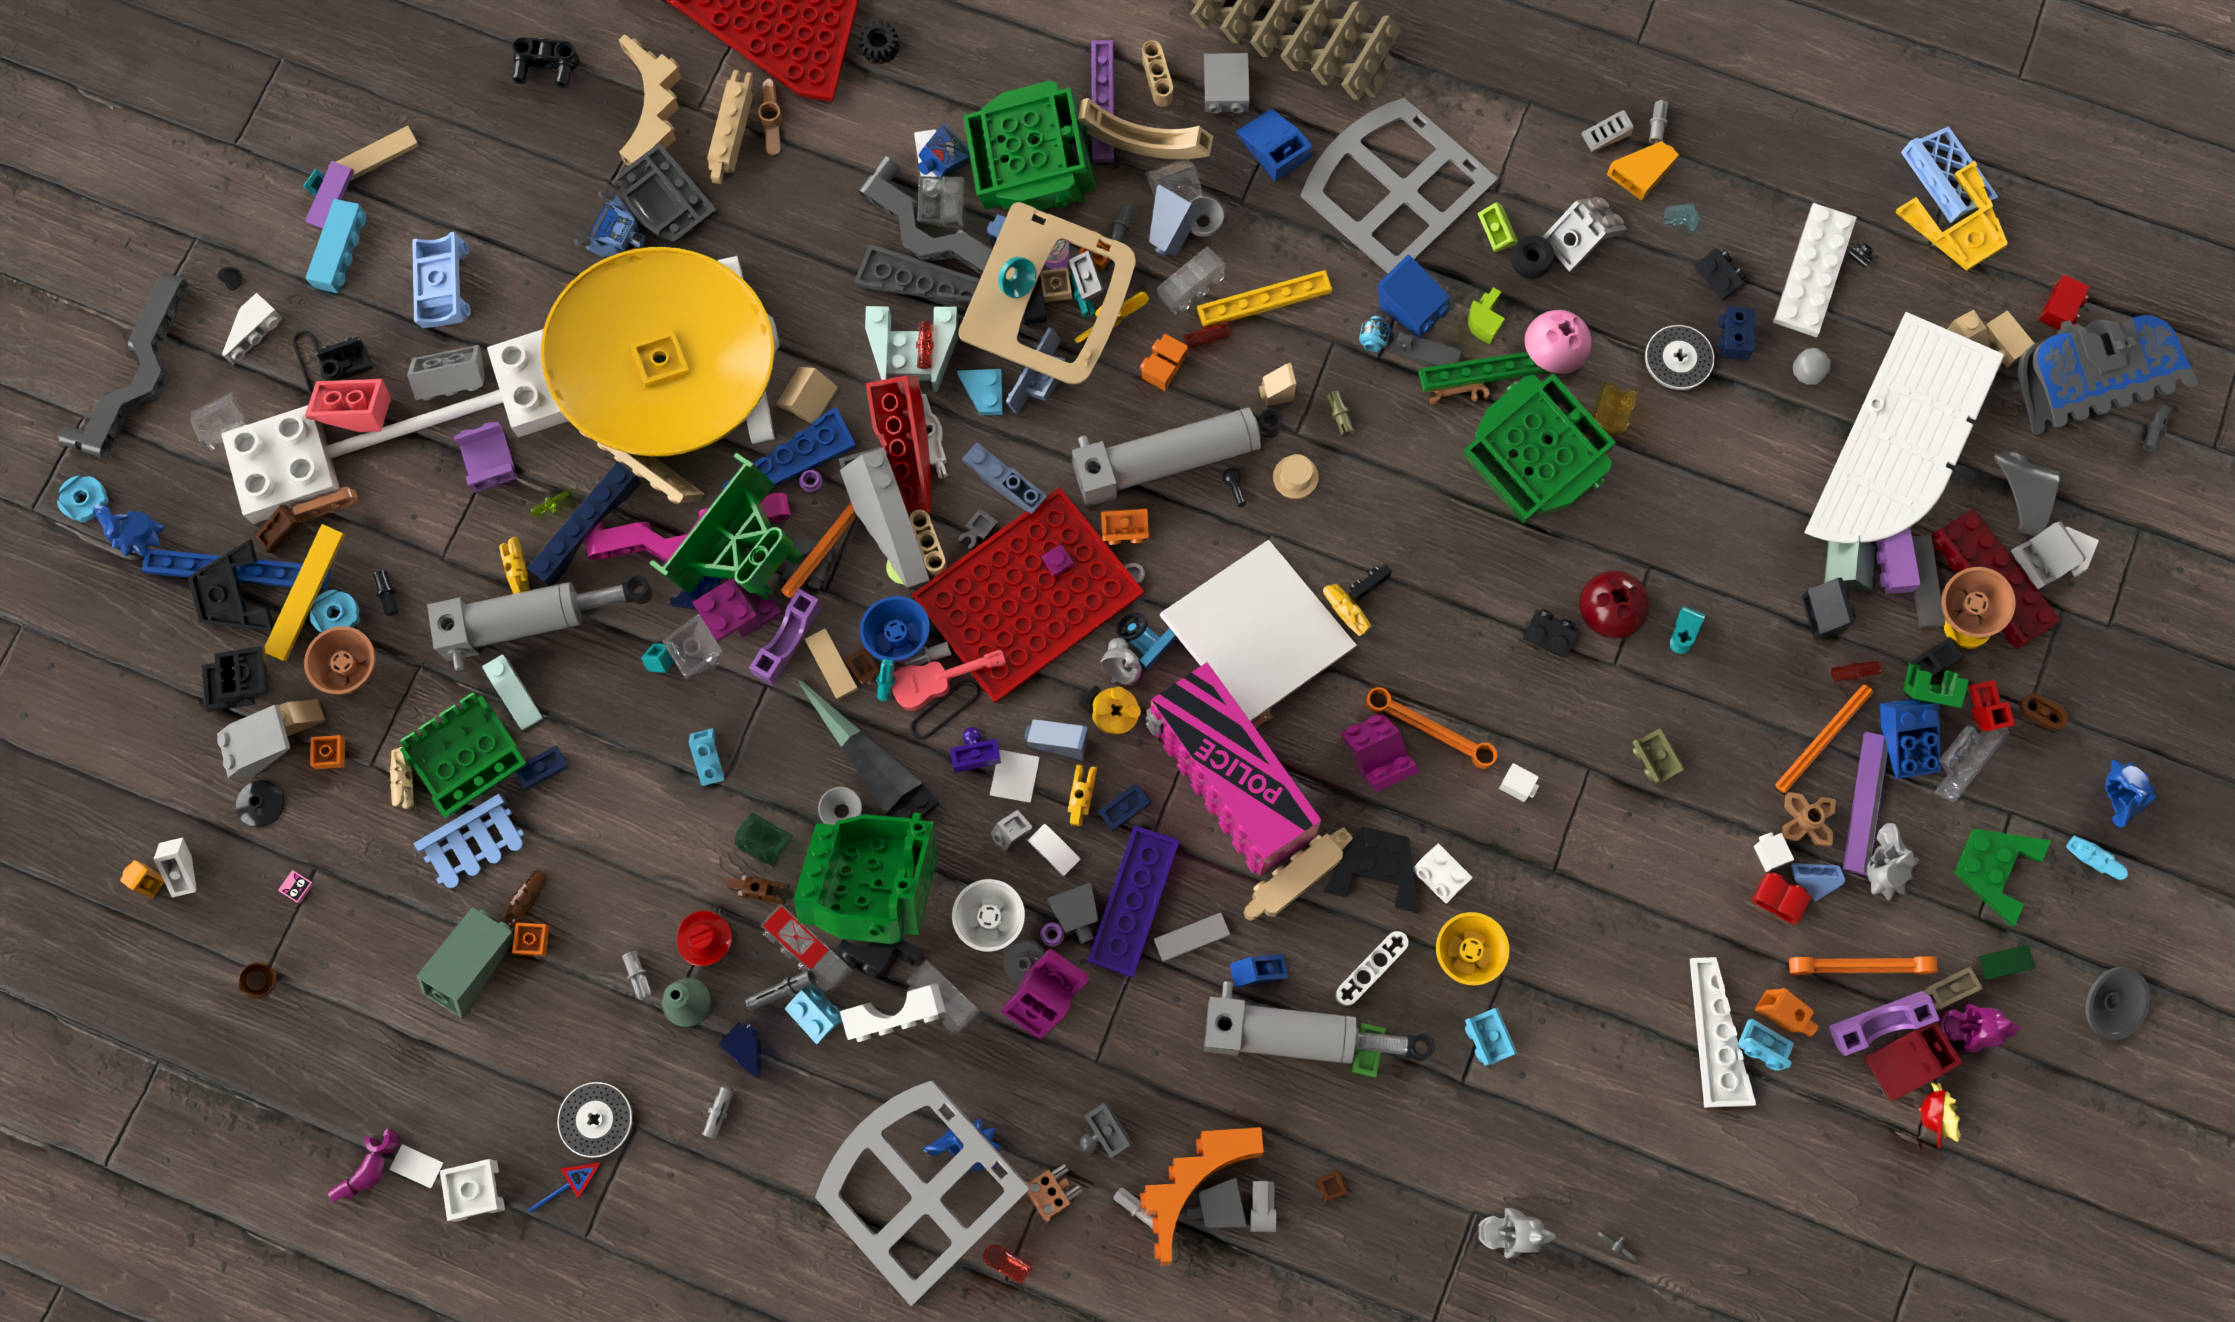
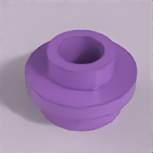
[799,470,823,493]
[1040,922,1065,947]

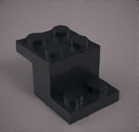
[202,646,269,712]
[838,939,926,979]

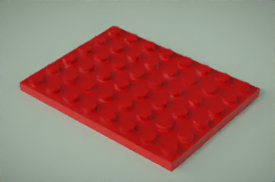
[911,487,1144,704]

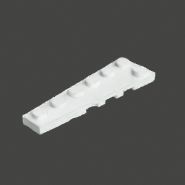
[1690,957,1756,1108]

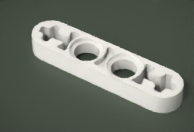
[1336,931,1408,1007]

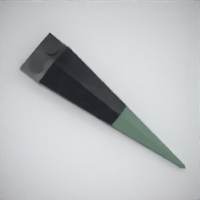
[799,680,940,819]

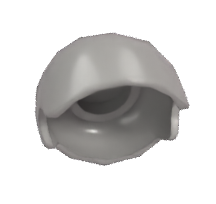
[1793,348,1831,385]

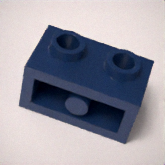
[1718,307,1755,360]

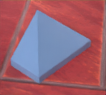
[1791,863,1845,902]

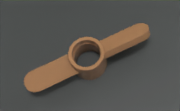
[758,79,783,156]

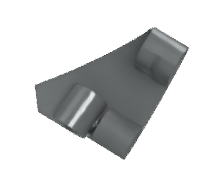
[1994,450,2060,537]

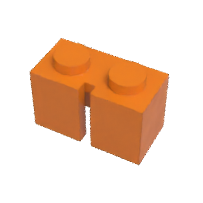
[1140,334,1188,391]

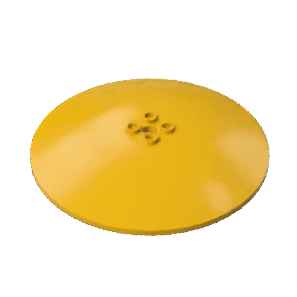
[541,247,774,456]

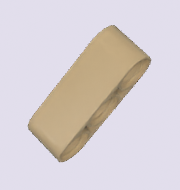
[1142,40,1173,107]
[909,510,947,578]

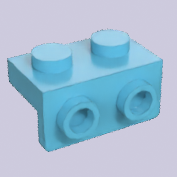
[785,985,843,1044]
[1465,1007,1517,1066]
[1737,1019,1794,1071]

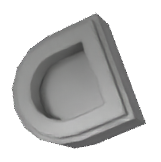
[1124,563,1145,584]

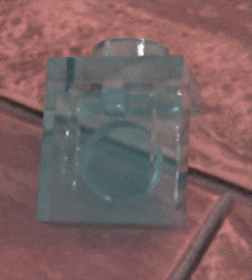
[1662,203,1700,233]

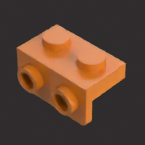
[1101,508,1149,545]

